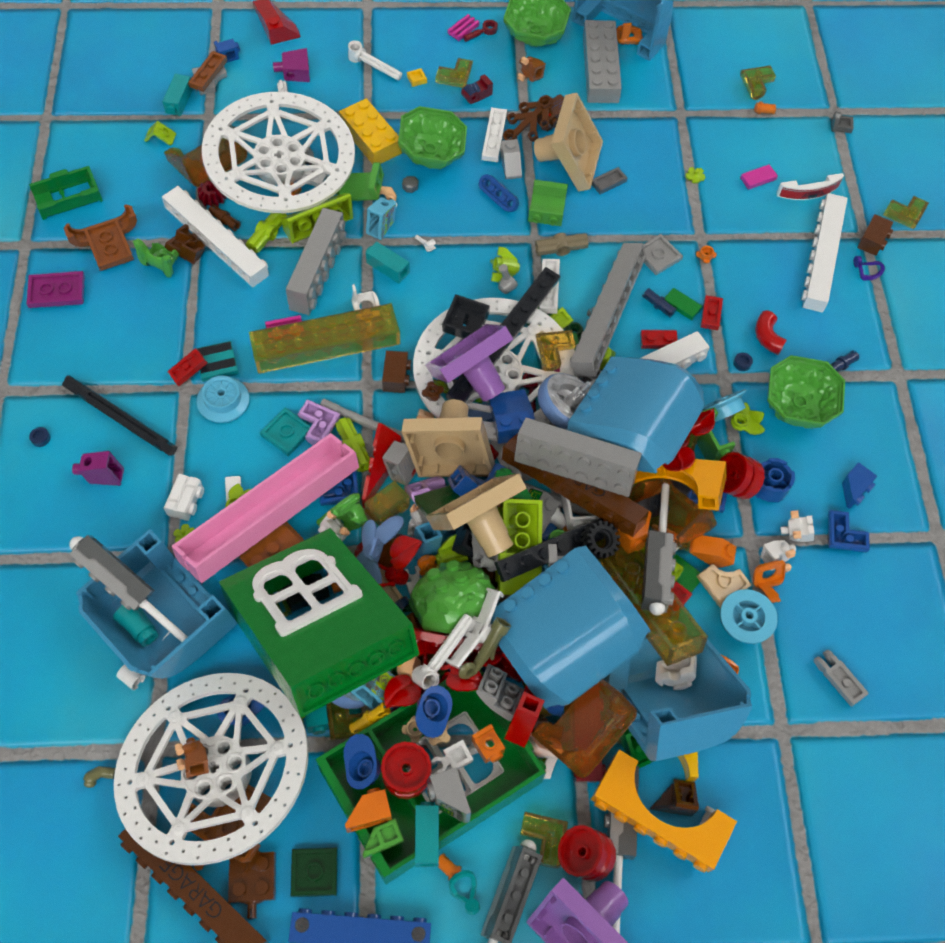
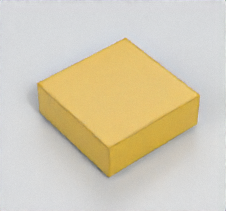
[407,68,427,87]

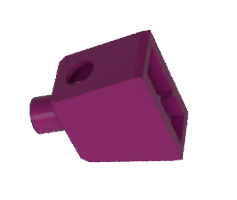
[273,48,310,82]
[72,451,124,486]

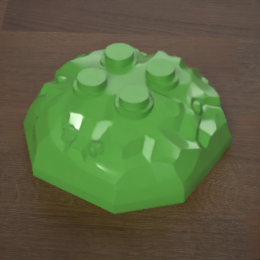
[503,0,571,47]
[398,106,467,169]
[767,355,845,429]
[409,560,500,634]

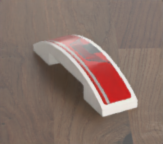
[776,173,844,200]

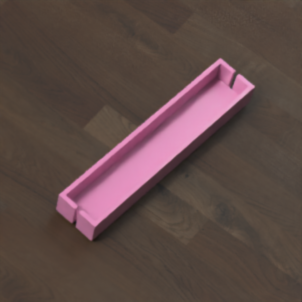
[171,433,359,584]

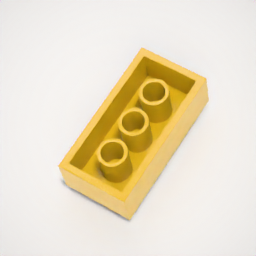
[339,98,402,165]

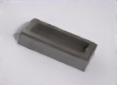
[592,167,628,195]

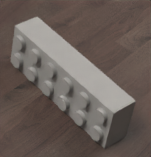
[583,20,622,103]
[286,208,347,316]
[514,418,642,497]

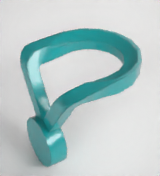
[449,870,480,915]

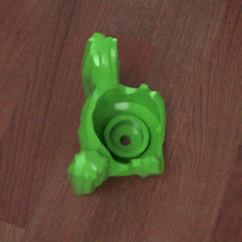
[133,238,179,278]
[316,493,368,531]

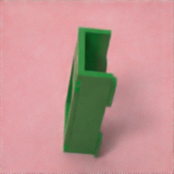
[29,166,103,220]

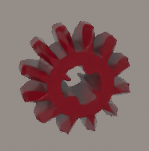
[197,180,227,207]

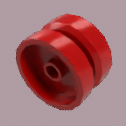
[719,452,765,500]
[381,742,432,799]
[558,825,616,882]

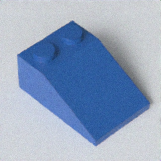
[488,389,535,444]

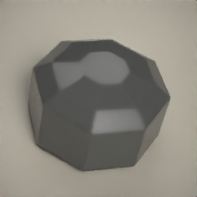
[402,176,419,193]

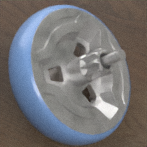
[538,373,591,430]

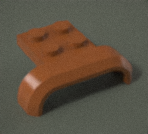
[63,204,137,271]
[238,521,304,568]
[187,784,271,863]

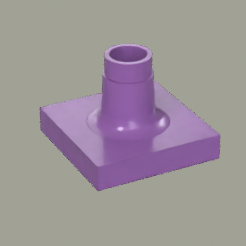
[425,324,513,402]
[526,878,628,943]

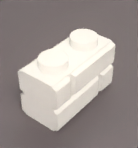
[164,474,204,521]

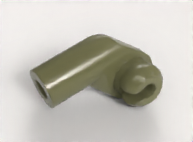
[83,766,116,788]

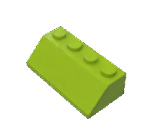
[281,193,353,244]
[495,499,543,582]

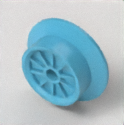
[197,376,249,423]
[702,389,747,422]
[720,589,778,644]

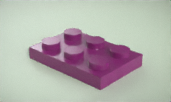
[27,271,85,308]

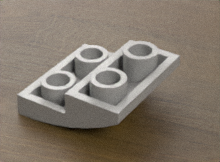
[476,664,523,721]

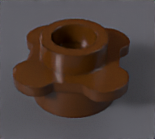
[422,381,444,402]

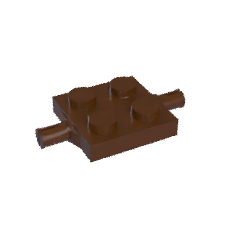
[228,851,276,919]

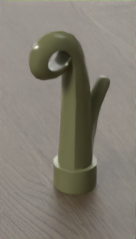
[459,617,511,679]

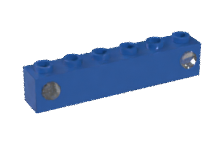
[288,908,431,943]

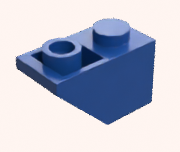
[842,462,877,509]

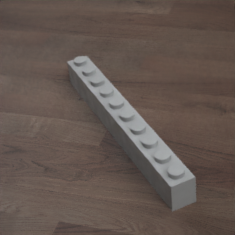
[570,243,646,377]

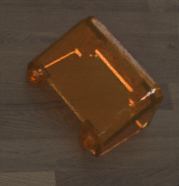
[164,125,247,187]
[625,478,717,548]
[531,679,637,778]

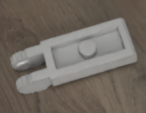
[814,650,869,707]

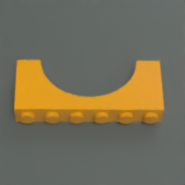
[634,459,727,511]
[590,750,737,873]

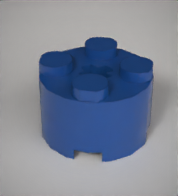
[755,458,795,502]

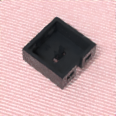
[442,294,490,339]

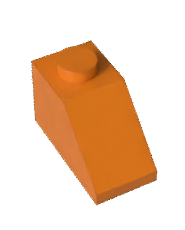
[615,511,652,554]
[689,534,737,568]
[345,788,392,833]

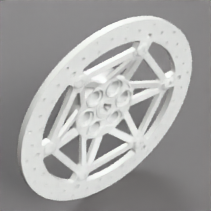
[202,92,355,213]
[413,298,578,441]
[114,673,309,865]

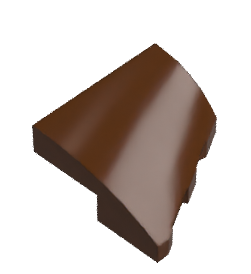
[165,224,205,264]

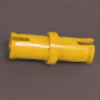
[349,702,391,735]

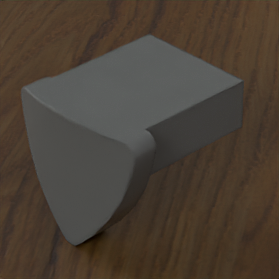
[831,112,854,133]

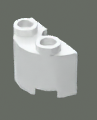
[655,652,697,690]

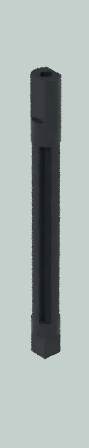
[62,375,178,455]

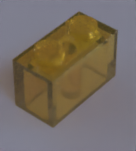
[364,480,410,526]

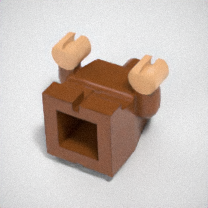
[517,56,546,82]
[175,737,209,778]

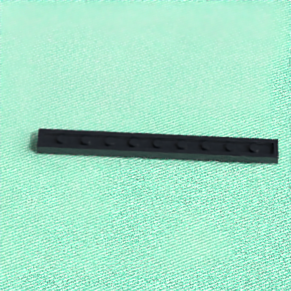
[446,267,561,402]
[494,492,670,582]

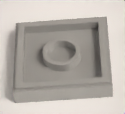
[643,234,683,275]

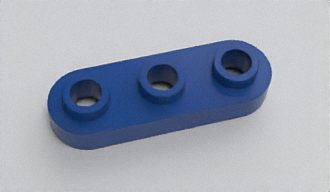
[479,174,519,212]

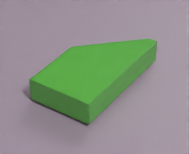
[362,819,404,859]

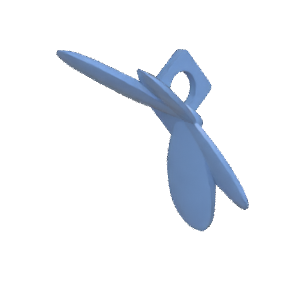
[356,516,404,584]

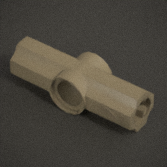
[535,233,589,256]

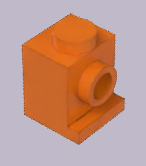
[471,724,505,764]

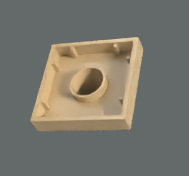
[534,92,603,192]
[401,399,495,477]
[426,473,527,557]

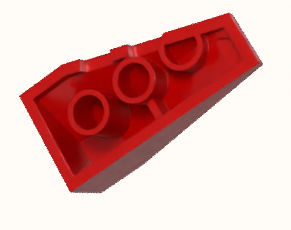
[253,0,301,45]
[361,423,402,508]

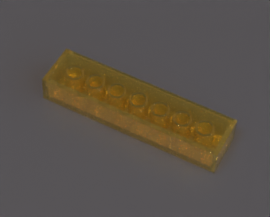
[249,303,400,374]
[596,539,708,666]

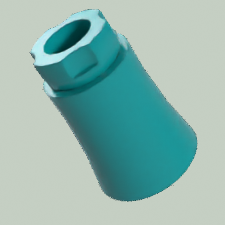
[113,605,159,647]

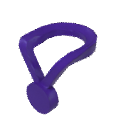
[853,256,885,281]

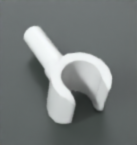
[415,235,436,252]

